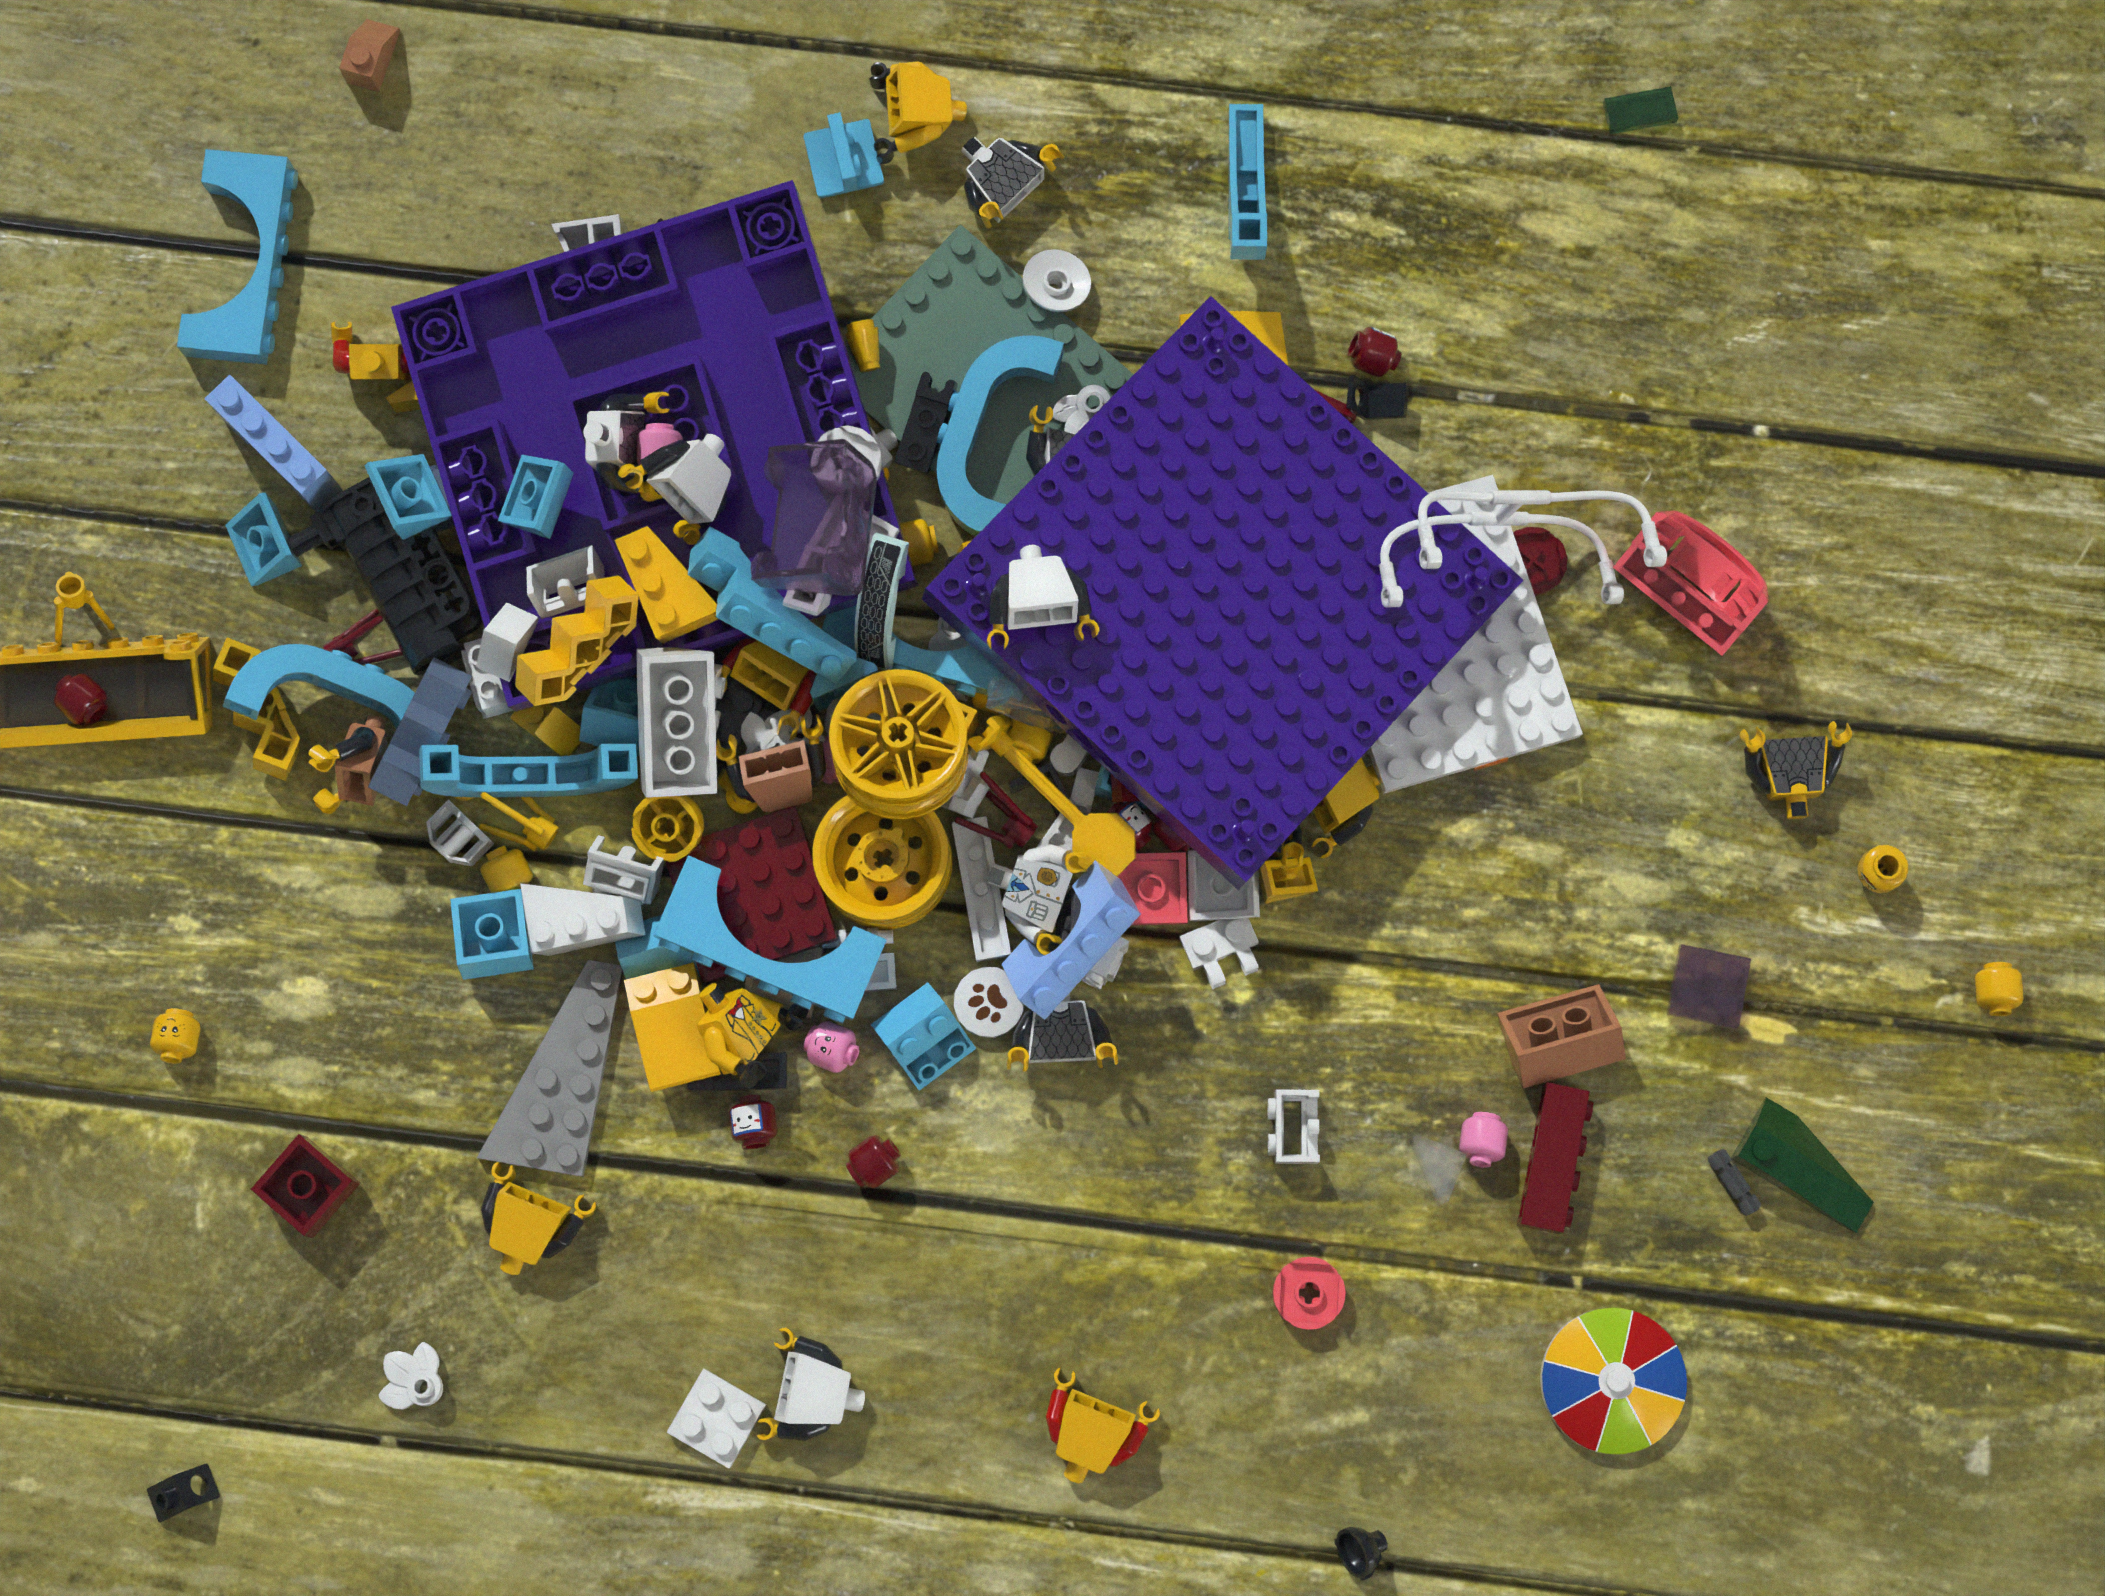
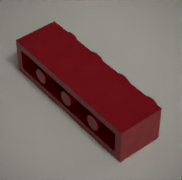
[1517,1082,1594,1234]

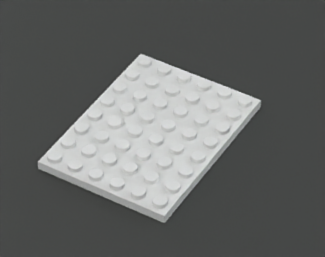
[1368,475,1583,794]

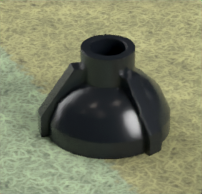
[1334,1527,1388,1581]

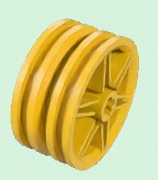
[829,669,968,819]
[813,795,953,930]

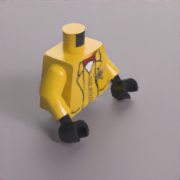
[869,61,967,164]
[697,983,808,1088]

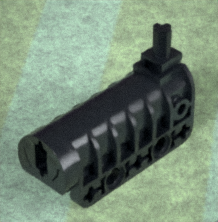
[287,477,482,675]

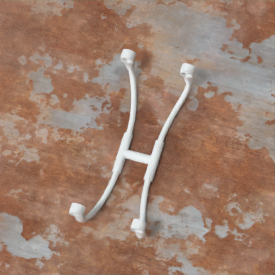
[1379,490,1667,607]

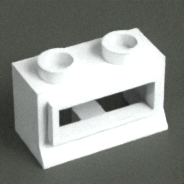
[526,545,605,619]
[461,638,514,719]
[583,835,664,905]
[1082,937,1129,989]
[1267,1090,1320,1164]

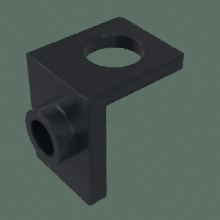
[1346,375,1409,420]
[1008,763,1069,799]
[147,1463,220,1523]

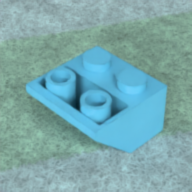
[870,982,976,1091]

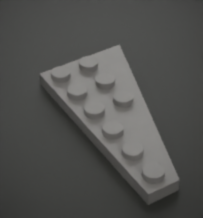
[477,960,623,1177]

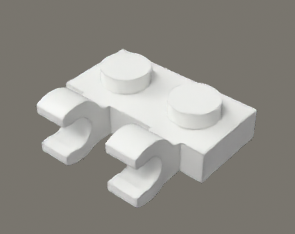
[1179,918,1259,990]

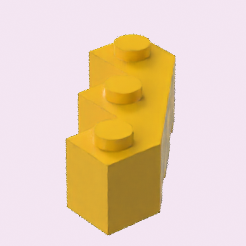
[515,576,639,706]
[213,637,300,781]

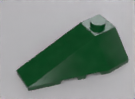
[1731,1097,1874,1233]

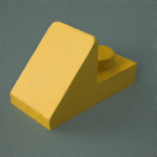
[510,704,582,756]

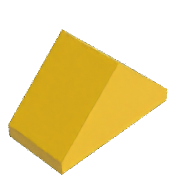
[1259,857,1318,904]

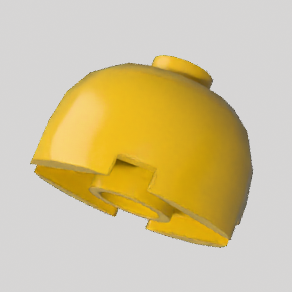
[631,795,704,862]

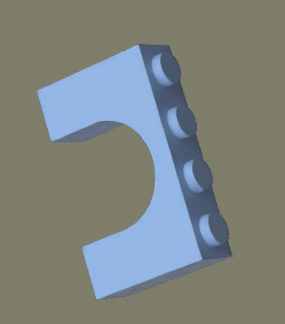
[204,374,343,512]
[1002,860,1141,1020]

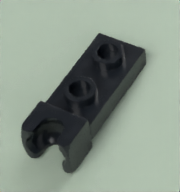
[894,372,958,474]
[687,1052,788,1093]

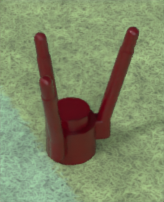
[323,609,404,665]
[955,771,1038,849]

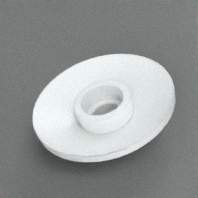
[1023,249,1091,312]

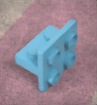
[803,112,884,199]

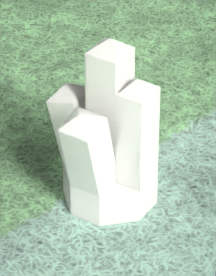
[941,748,990,818]

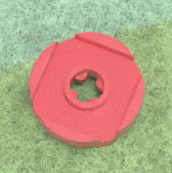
[1273,1257,1346,1330]

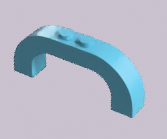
[937,335,1065,537]
[222,644,415,729]
[419,744,638,797]

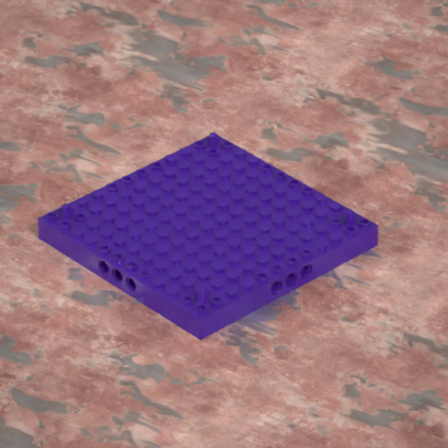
[391,180,919,712]
[922,296,1523,891]

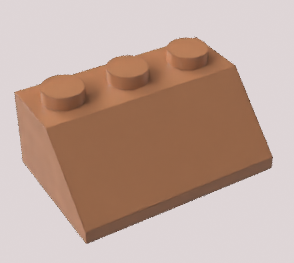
[1497,984,1626,1089]

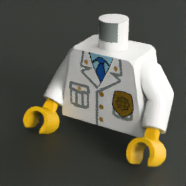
[986,844,1090,955]

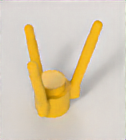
[53,572,115,647]
[479,792,559,852]

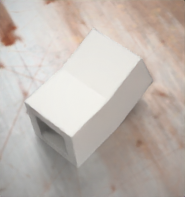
[1070,767,1099,815]

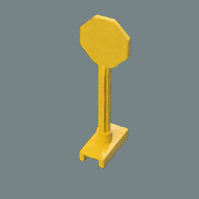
[968,714,1136,876]

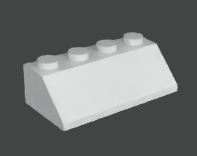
[636,647,717,798]

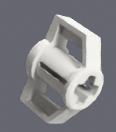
[426,799,494,866]

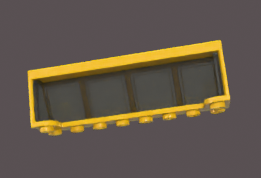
[0,632,213,748]

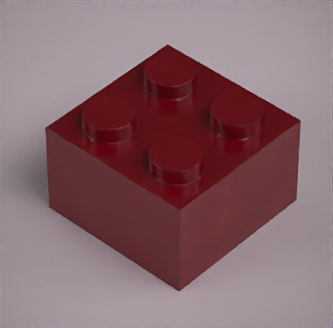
[250,1134,360,1238]

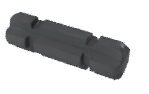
[1708,1149,1761,1216]

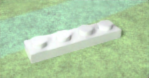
[952,816,1011,962]

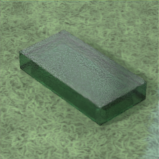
[1603,86,1678,134]

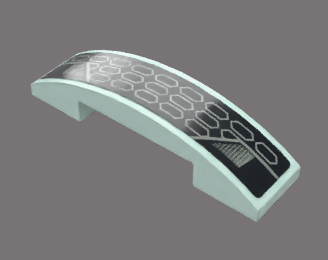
[854,533,909,670]

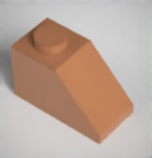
[339,19,400,92]

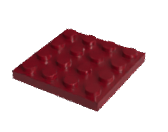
[665,806,839,985]

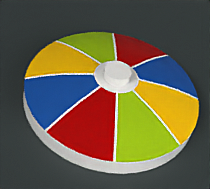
[1540,1308,1687,1454]

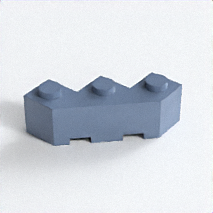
[368,657,472,806]

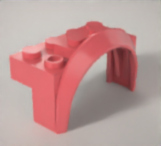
[1613,510,1769,656]

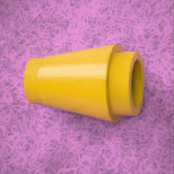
[845,319,880,373]

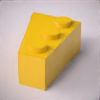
[615,526,719,643]

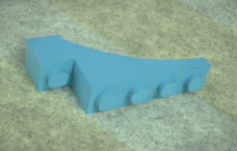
[1228,104,1267,260]
[688,526,857,684]

